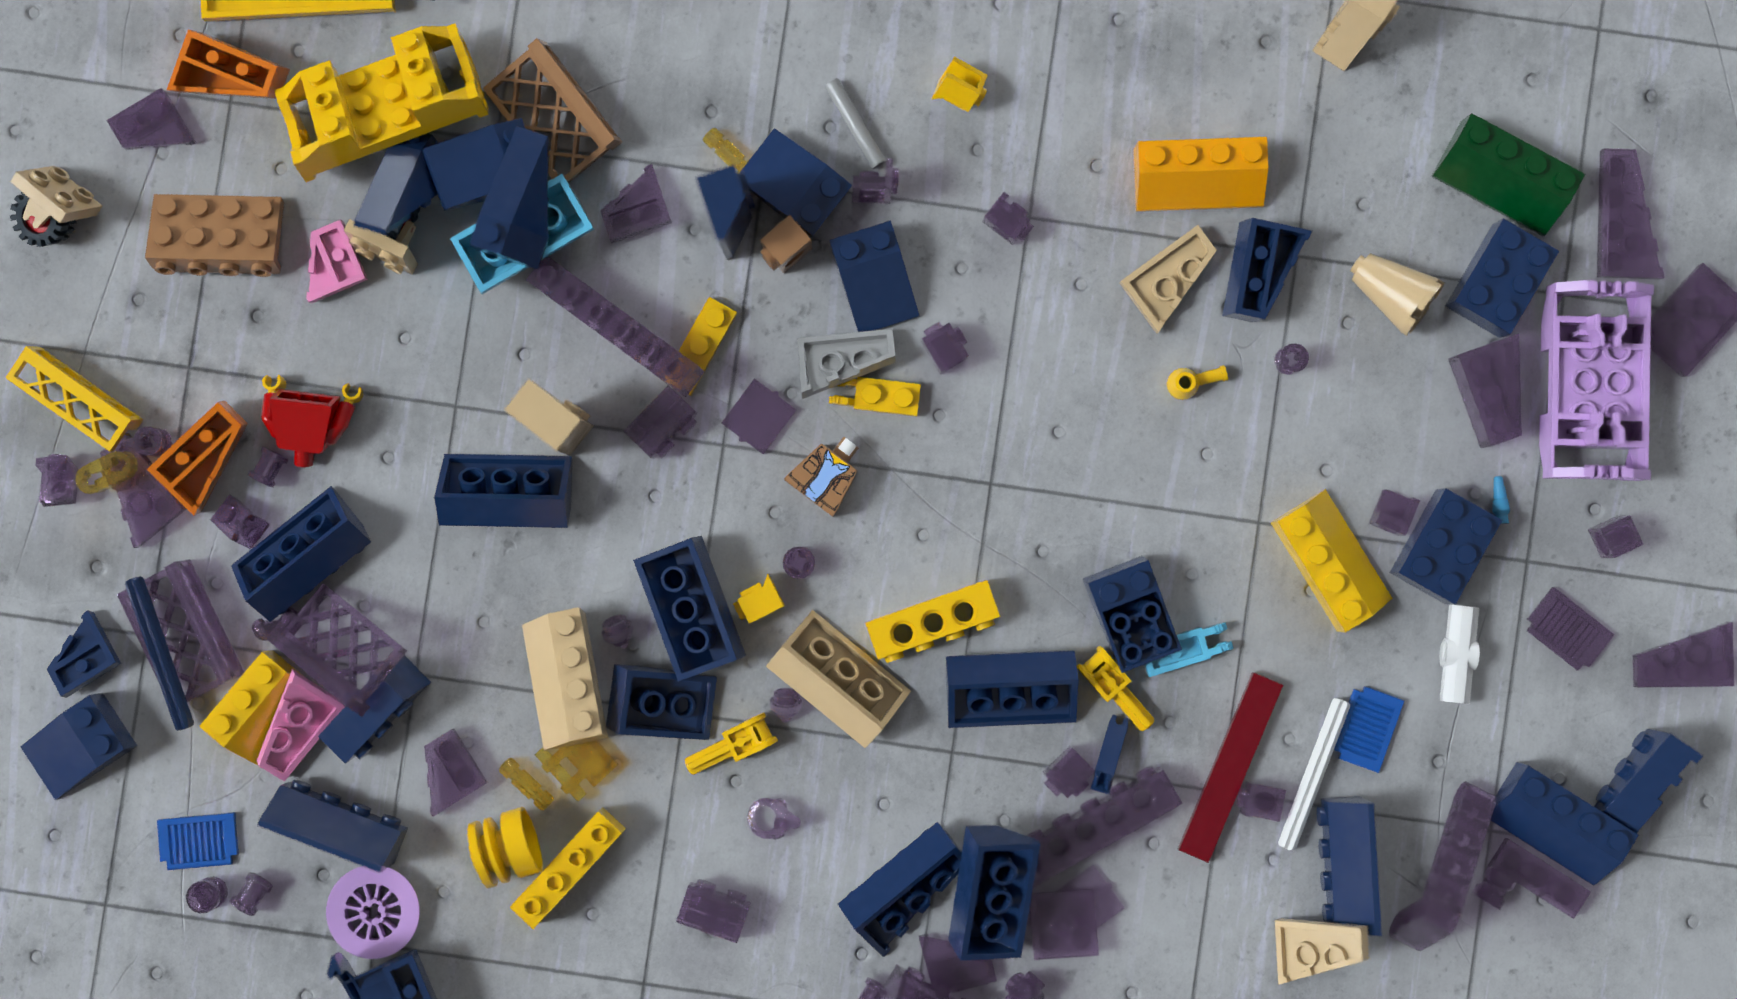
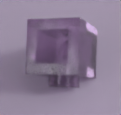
[921,322,969,375]
[1042,745,1095,798]

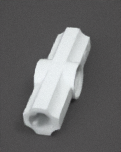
[1439,605,1480,704]

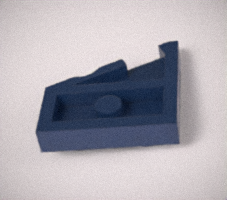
[47,610,122,698]

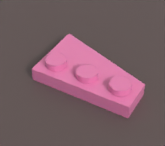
[257,669,345,782]

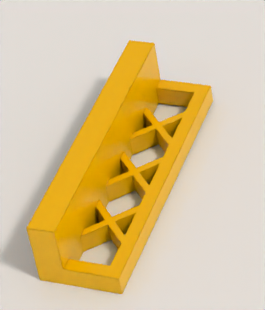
[5,346,144,452]

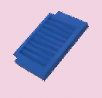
[1334,686,1404,773]
[157,812,239,870]

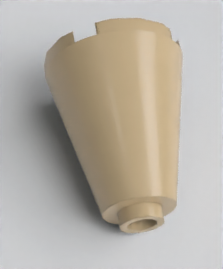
[1350,253,1445,336]

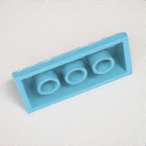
[450,174,594,294]

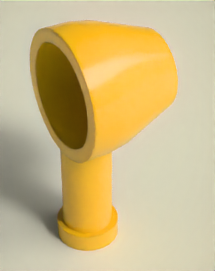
[1167,365,1228,400]

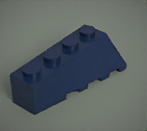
[838,822,962,957]

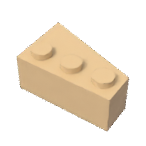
[1312,0,1400,71]
[504,379,593,456]

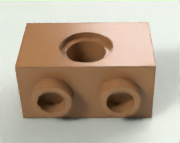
[760,215,813,274]

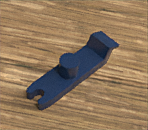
[1090,715,1128,794]

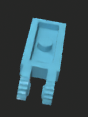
[1144,622,1233,677]

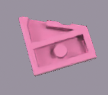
[306,220,368,304]

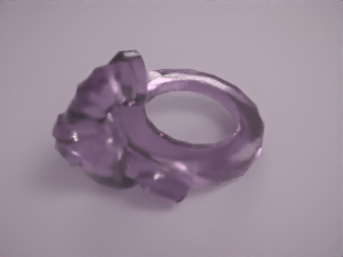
[747,798,801,840]

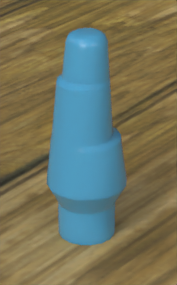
[1492,476,1510,524]

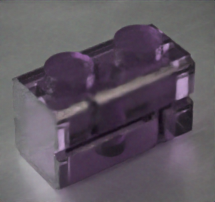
[623,385,698,459]
[676,879,751,943]

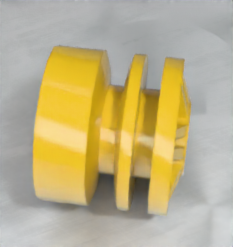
[467,806,543,888]

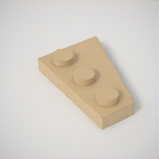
[1119,225,1217,334]
[1275,918,1369,985]

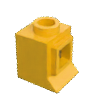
[931,56,988,112]
[733,574,785,624]

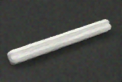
[1278,698,1350,851]

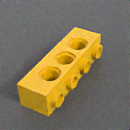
[865,580,1000,663]
[509,807,626,929]

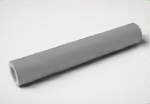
[825,78,886,169]

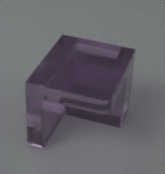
[1369,489,1420,536]

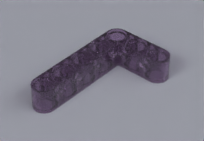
[1389,781,1496,951]

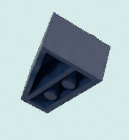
[318,655,431,764]
[1594,729,1703,833]

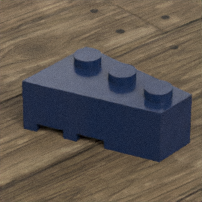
[1222,218,1313,322]

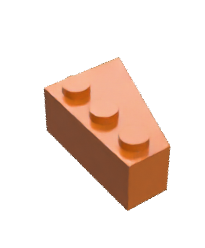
[167,29,290,99]
[147,401,248,516]

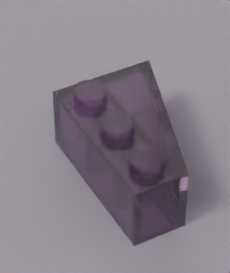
[1448,334,1522,448]

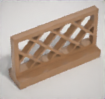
[483,38,622,183]

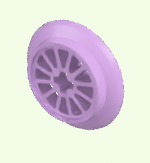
[326,866,420,959]

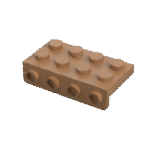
[145,194,284,277]

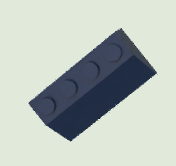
[696,164,755,260]
[434,454,572,528]
[231,486,371,622]
[633,536,746,682]
[946,651,1079,728]
[1483,762,1639,886]
[257,779,408,873]
[1316,796,1382,936]
[948,825,1041,961]

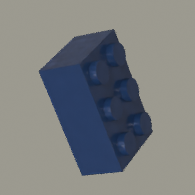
[1445,218,1559,338]
[1389,488,1503,605]

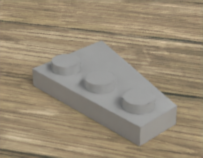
[797,329,896,399]

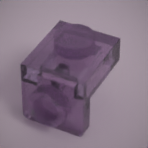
[35,454,79,507]
[210,494,269,549]
[1237,781,1286,822]

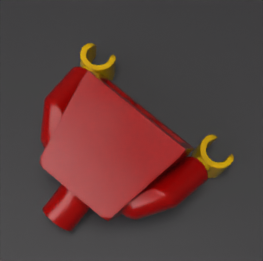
[261,375,364,468]

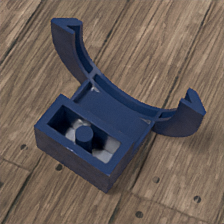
[327,949,437,999]

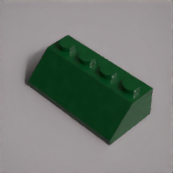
[1431,113,1585,237]

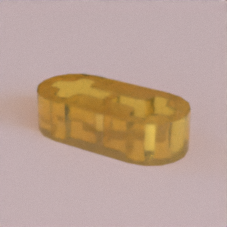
[75,451,138,494]

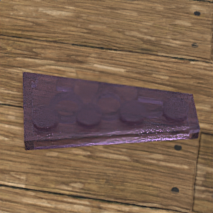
[1597,148,1665,280]

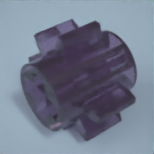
[1005,971,1045,999]

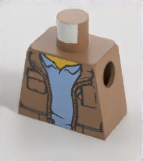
[784,437,859,517]

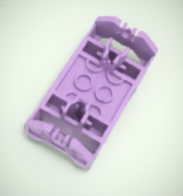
[1539,280,1654,481]

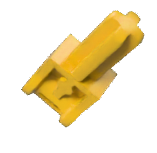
[1077,646,1155,731]
[685,712,778,775]

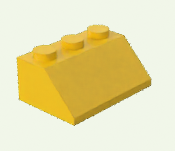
[199,650,303,765]

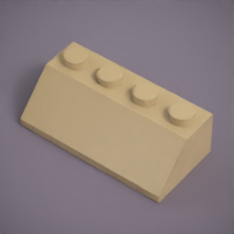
[522,607,608,751]
[766,610,911,748]

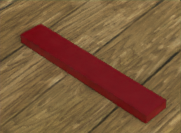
[1177,672,1284,863]

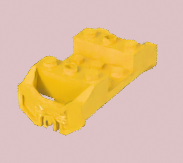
[274,23,488,182]

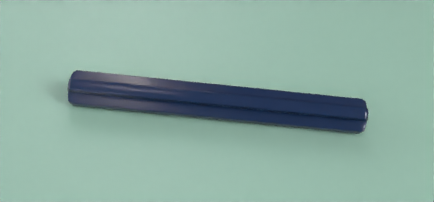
[125,576,194,731]

